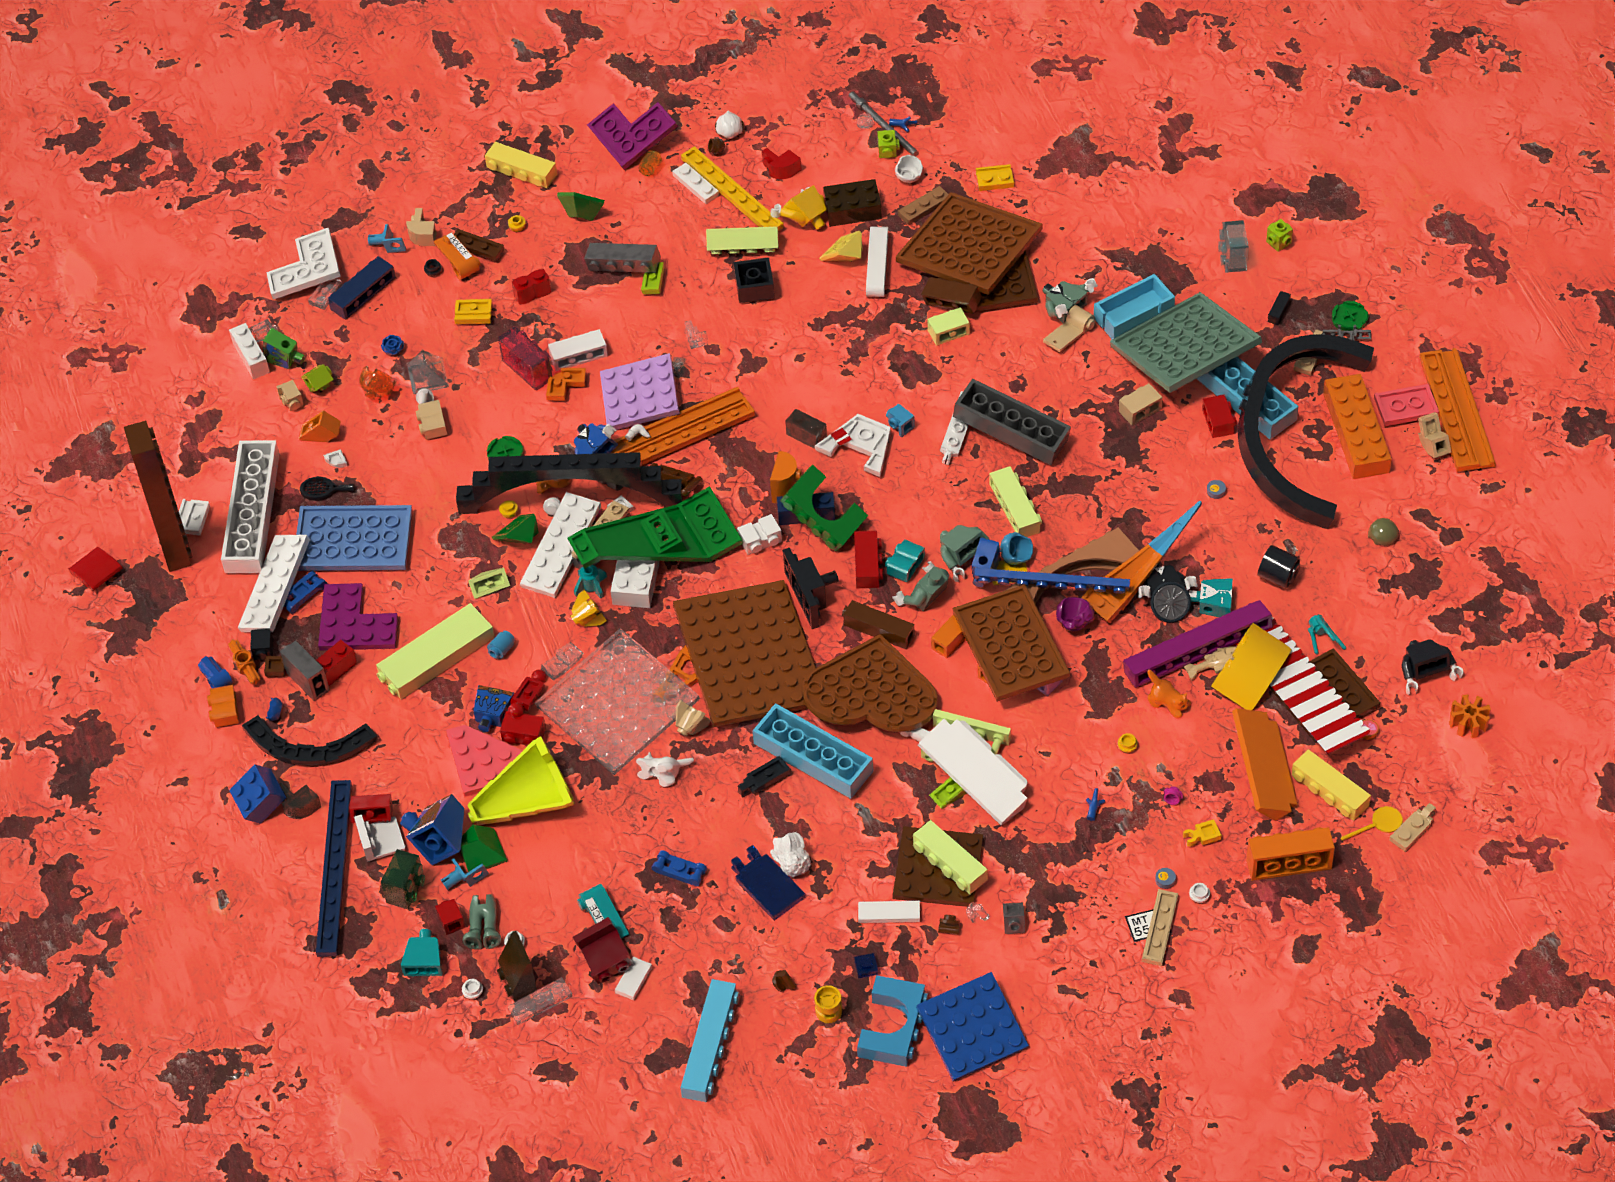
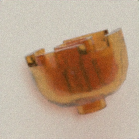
[359,366,397,400]

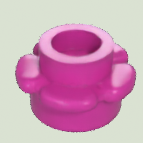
[1164,786,1183,805]

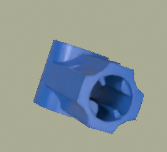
[198,656,233,688]

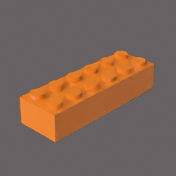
[1323,374,1392,479]

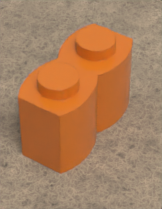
[207,685,239,727]

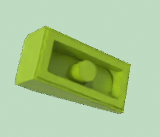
[929,777,967,809]

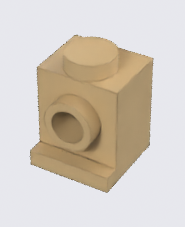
[276,380,304,411]

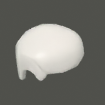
[895,155,923,183]

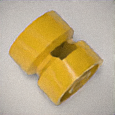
[814,985,842,1023]

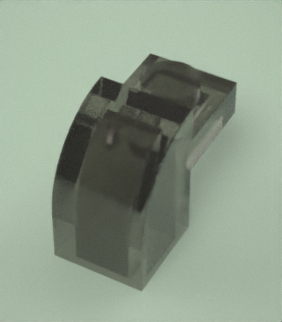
[279,783,321,819]

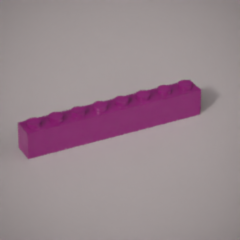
[1123,600,1272,688]

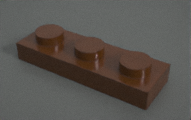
[454,229,505,261]

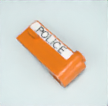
[434,232,481,280]

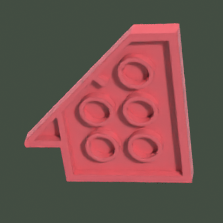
[446,725,523,797]

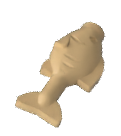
[1184,646,1237,681]

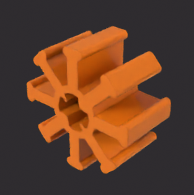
[1449,694,1491,738]

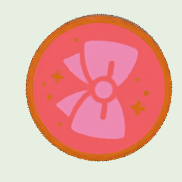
[1361,719,1379,740]

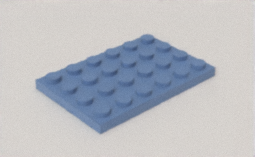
[296,505,413,571]

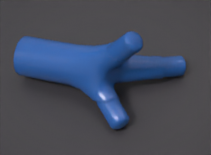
[889,116,917,132]
[1086,788,1105,821]

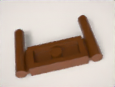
[650,463,703,496]

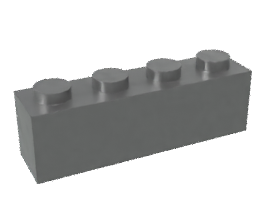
[584,243,661,273]

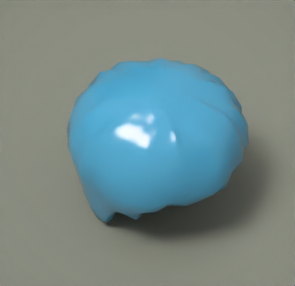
[1000,532,1033,565]

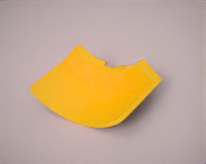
[1211,623,1292,710]

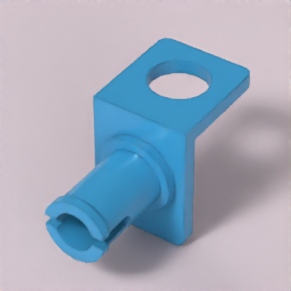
[368,224,406,253]
[440,858,489,890]

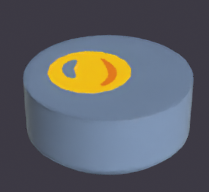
[1207,480,1226,499]
[1155,868,1176,889]

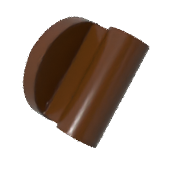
[938,914,960,935]
[772,970,796,991]

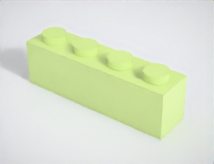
[706,227,779,254]
[989,466,1042,537]
[913,820,988,894]

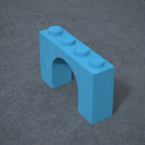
[857,975,928,1067]

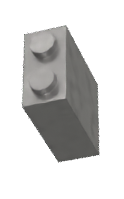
[280,641,329,701]

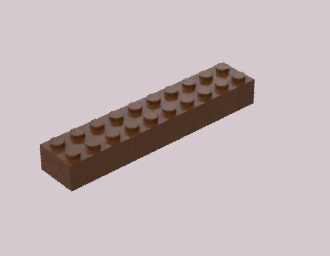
[124,420,193,572]

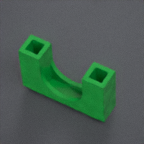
[780,464,868,552]

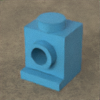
[886,404,915,437]

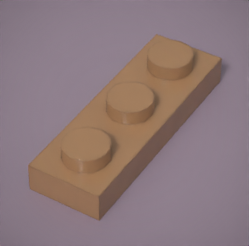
[898,186,948,225]

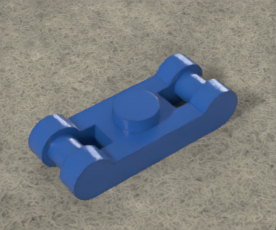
[283,571,327,614]
[651,850,707,886]

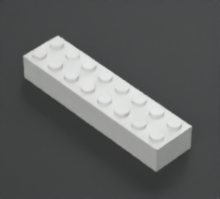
[221,440,280,573]

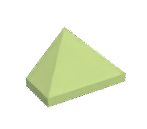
[468,568,510,599]

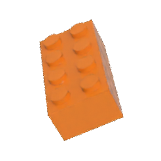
[1246,827,1335,881]

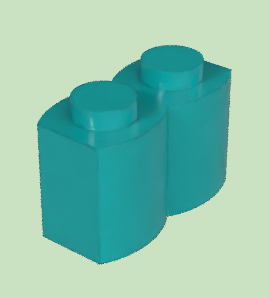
[885,539,925,582]

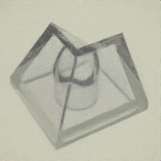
[407,350,449,394]

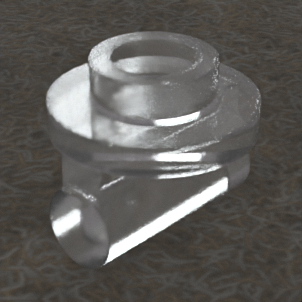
[966,902,990,923]

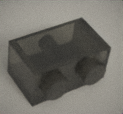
[785,409,827,449]

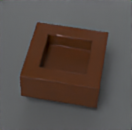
[264,656,285,677]

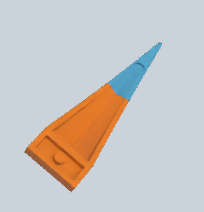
[1081,501,1202,623]

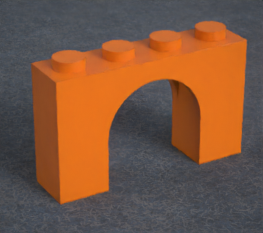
[931,614,988,684]

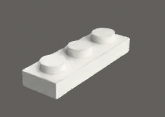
[672,163,719,204]

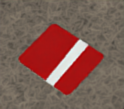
[830,428,852,446]

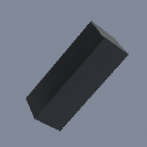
[1267,291,1291,325]

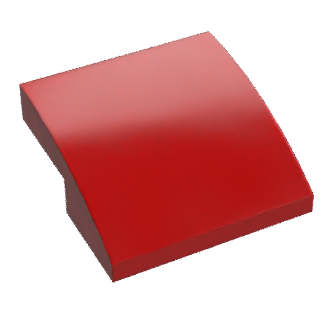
[68,546,123,591]

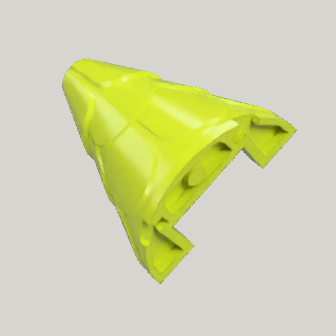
[467,736,575,825]

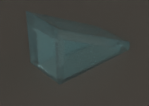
[672,357,686,377]

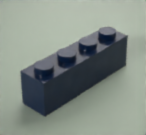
[328,256,396,320]

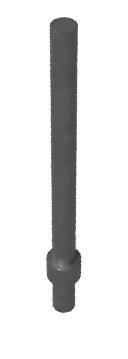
[849,91,918,156]

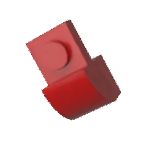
[762,148,802,180]

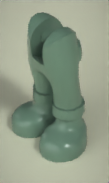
[463,894,501,950]

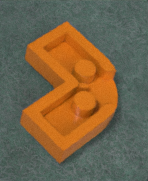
[546,368,586,401]

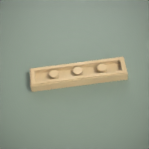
[1141,889,1178,966]

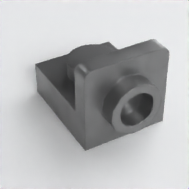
[1003,902,1025,934]

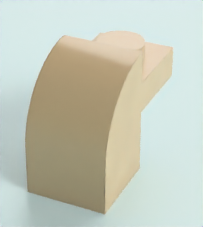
[406,208,437,246]
[1418,412,1451,458]

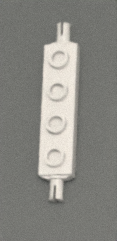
[940,391,969,465]

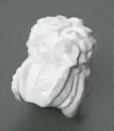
[770,832,811,877]

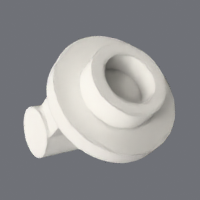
[416,388,434,404]

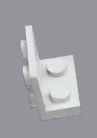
[354,815,405,862]

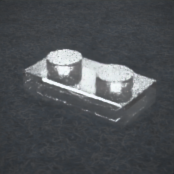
[308,278,343,310]

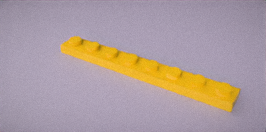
[681,146,784,231]

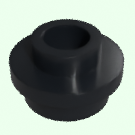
[424,259,442,276]

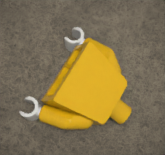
[771,185,826,230]

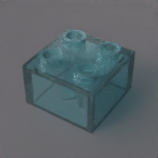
[1218,220,1249,273]

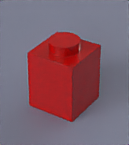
[435,899,465,935]

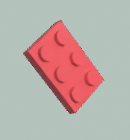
[1374,384,1439,426]

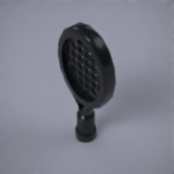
[300,476,355,501]

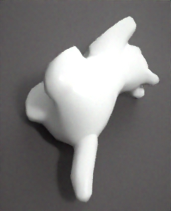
[636,752,694,787]

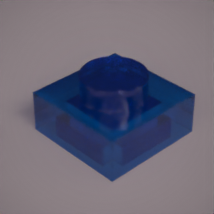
[854,953,878,979]

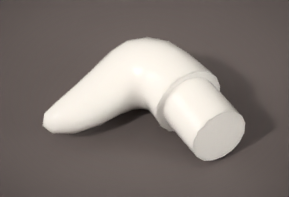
[625,424,650,441]

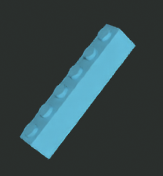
[680,979,740,1102]

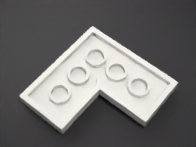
[266,228,341,300]

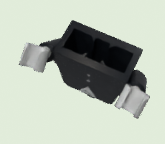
[1138,561,1198,606]
[1401,639,1463,695]

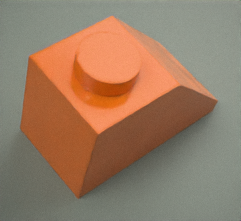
[299,410,341,443]

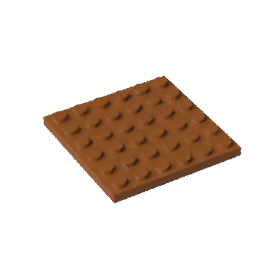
[895,192,1043,295]

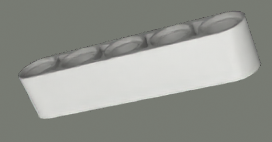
[866,227,888,297]

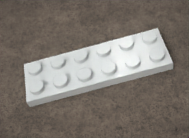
[520,492,601,598]
[238,535,310,632]

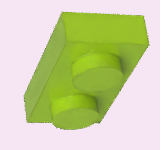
[641,262,665,294]

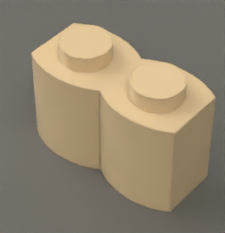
[415,400,447,440]

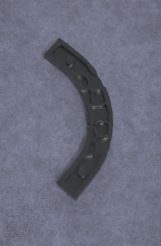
[242,715,378,766]

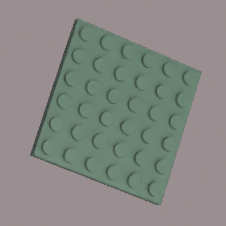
[1110,292,1262,393]

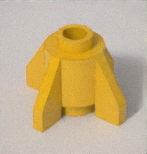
[571,589,607,626]

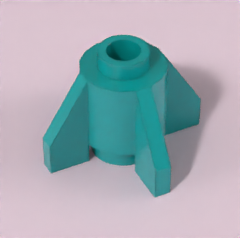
[574,565,607,599]

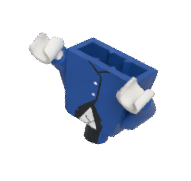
[574,423,618,454]

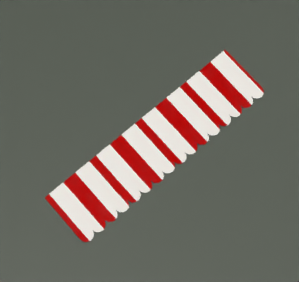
[1236,617,1370,754]

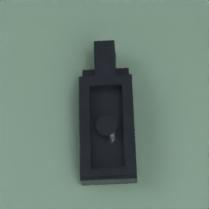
[737,756,791,798]

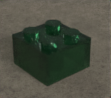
[381,849,425,909]

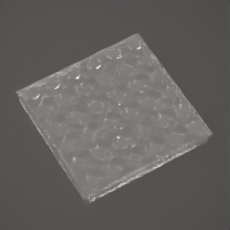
[535,628,700,775]

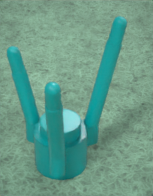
[1308,614,1346,654]

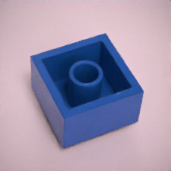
[229,764,286,824]

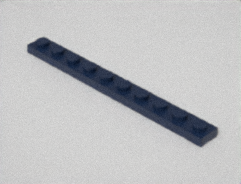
[316,780,352,957]

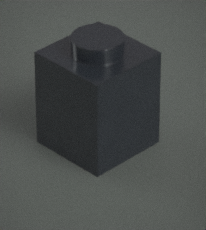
[250,628,273,660]

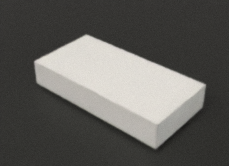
[615,957,652,1000]

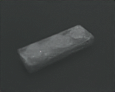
[508,977,572,1026]

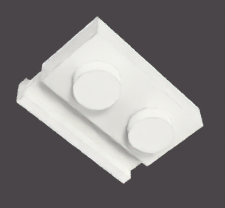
[179,499,210,535]

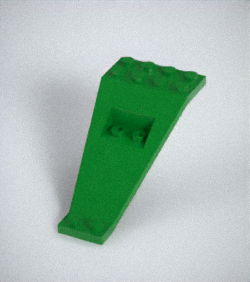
[567,486,743,569]

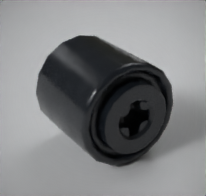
[1257,545,1300,588]

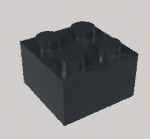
[733,257,775,303]

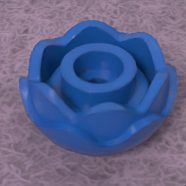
[381,335,404,355]
[266,698,283,721]

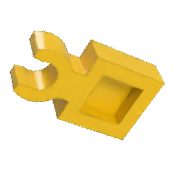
[1183,819,1222,847]

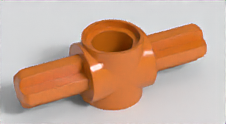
[228,639,260,685]

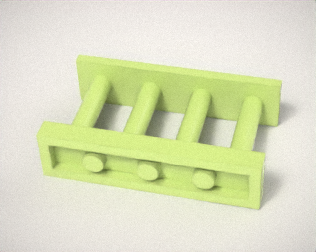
[921,709,1011,762]

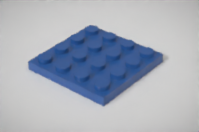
[916,972,1029,1081]

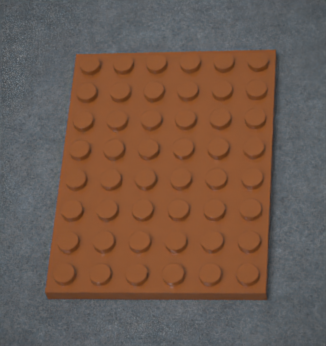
[673,580,816,727]

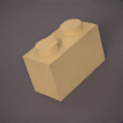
[1119,383,1163,426]

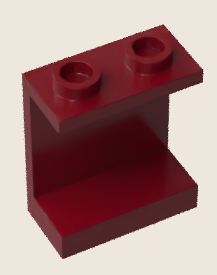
[573,917,634,984]

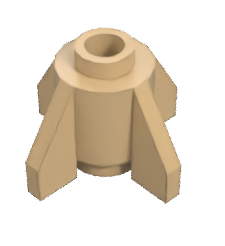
[675,700,711,737]

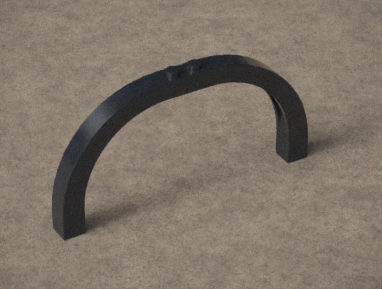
[1238,334,1374,529]

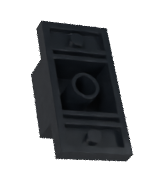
[782,547,839,629]

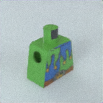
[263,328,305,369]

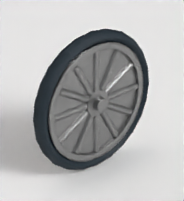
[1150,582,1191,623]

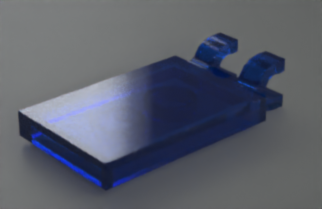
[731,845,805,920]

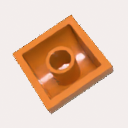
[770,451,802,503]

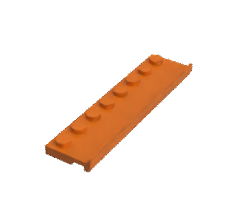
[1419,348,1496,472]
[610,387,755,465]

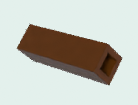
[842,600,915,649]

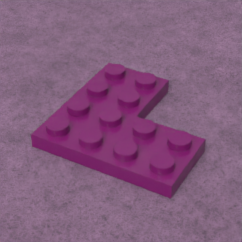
[587,102,678,170]
[318,583,398,651]

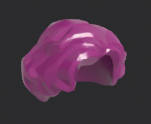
[1056,597,1095,631]

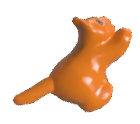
[1147,670,1191,718]

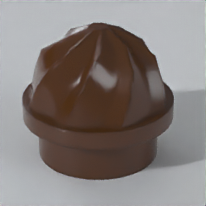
[708,137,725,155]

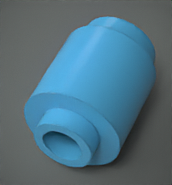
[487,631,515,659]

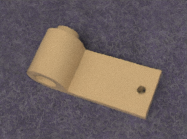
[1043,305,1096,352]

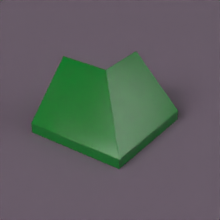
[557,192,605,221]
[492,513,539,544]
[460,824,507,873]

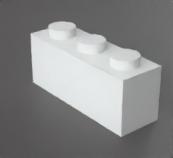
[229,323,270,380]
[548,329,608,371]

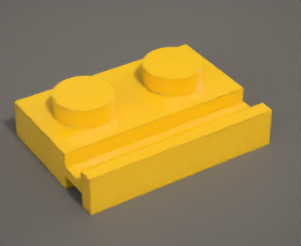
[976,164,1014,191]
[454,299,492,324]

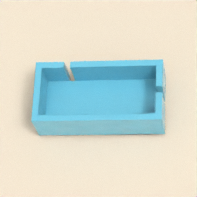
[1094,274,1175,339]

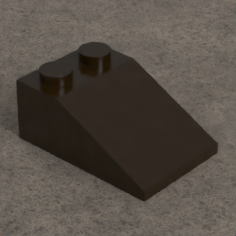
[497,931,538,1003]

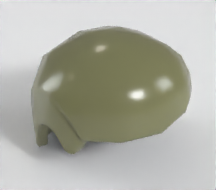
[1368,518,1399,546]

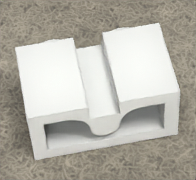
[737,514,782,555]

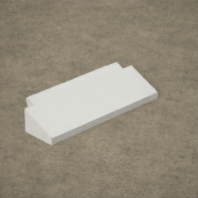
[918,719,1027,826]

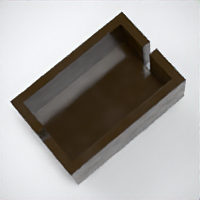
[823,179,882,227]

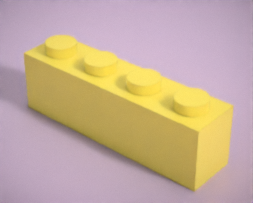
[485,142,557,188]
[1291,749,1371,821]

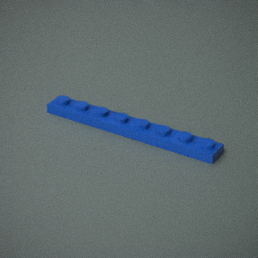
[974,568,1130,593]

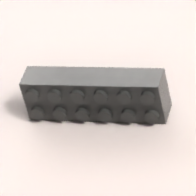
[953,378,1071,465]

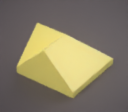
[819,231,863,261]

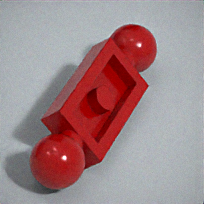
[508,669,547,718]

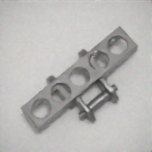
[1323,325,1371,341]

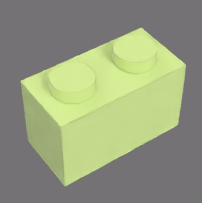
[927,307,970,346]

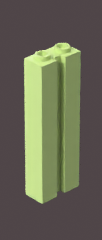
[376,603,495,700]

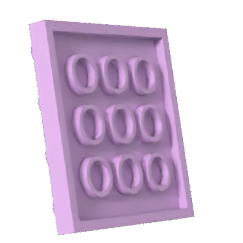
[600,353,680,430]

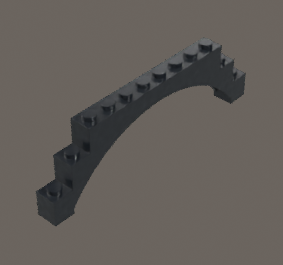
[456,452,683,514]

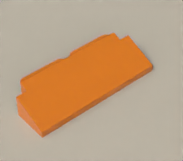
[1232,708,1297,821]

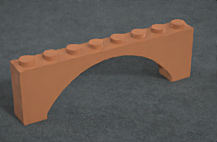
[998,527,1139,606]

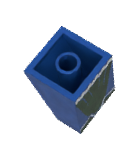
[406,794,465,865]

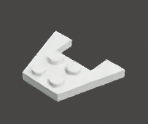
[815,414,891,477]

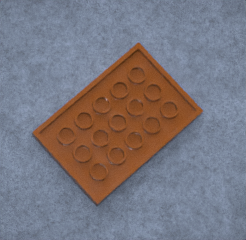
[953,584,1070,702]

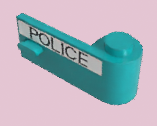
[577,883,629,939]

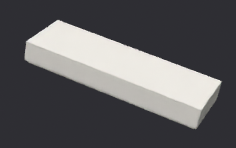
[858,901,920,923]

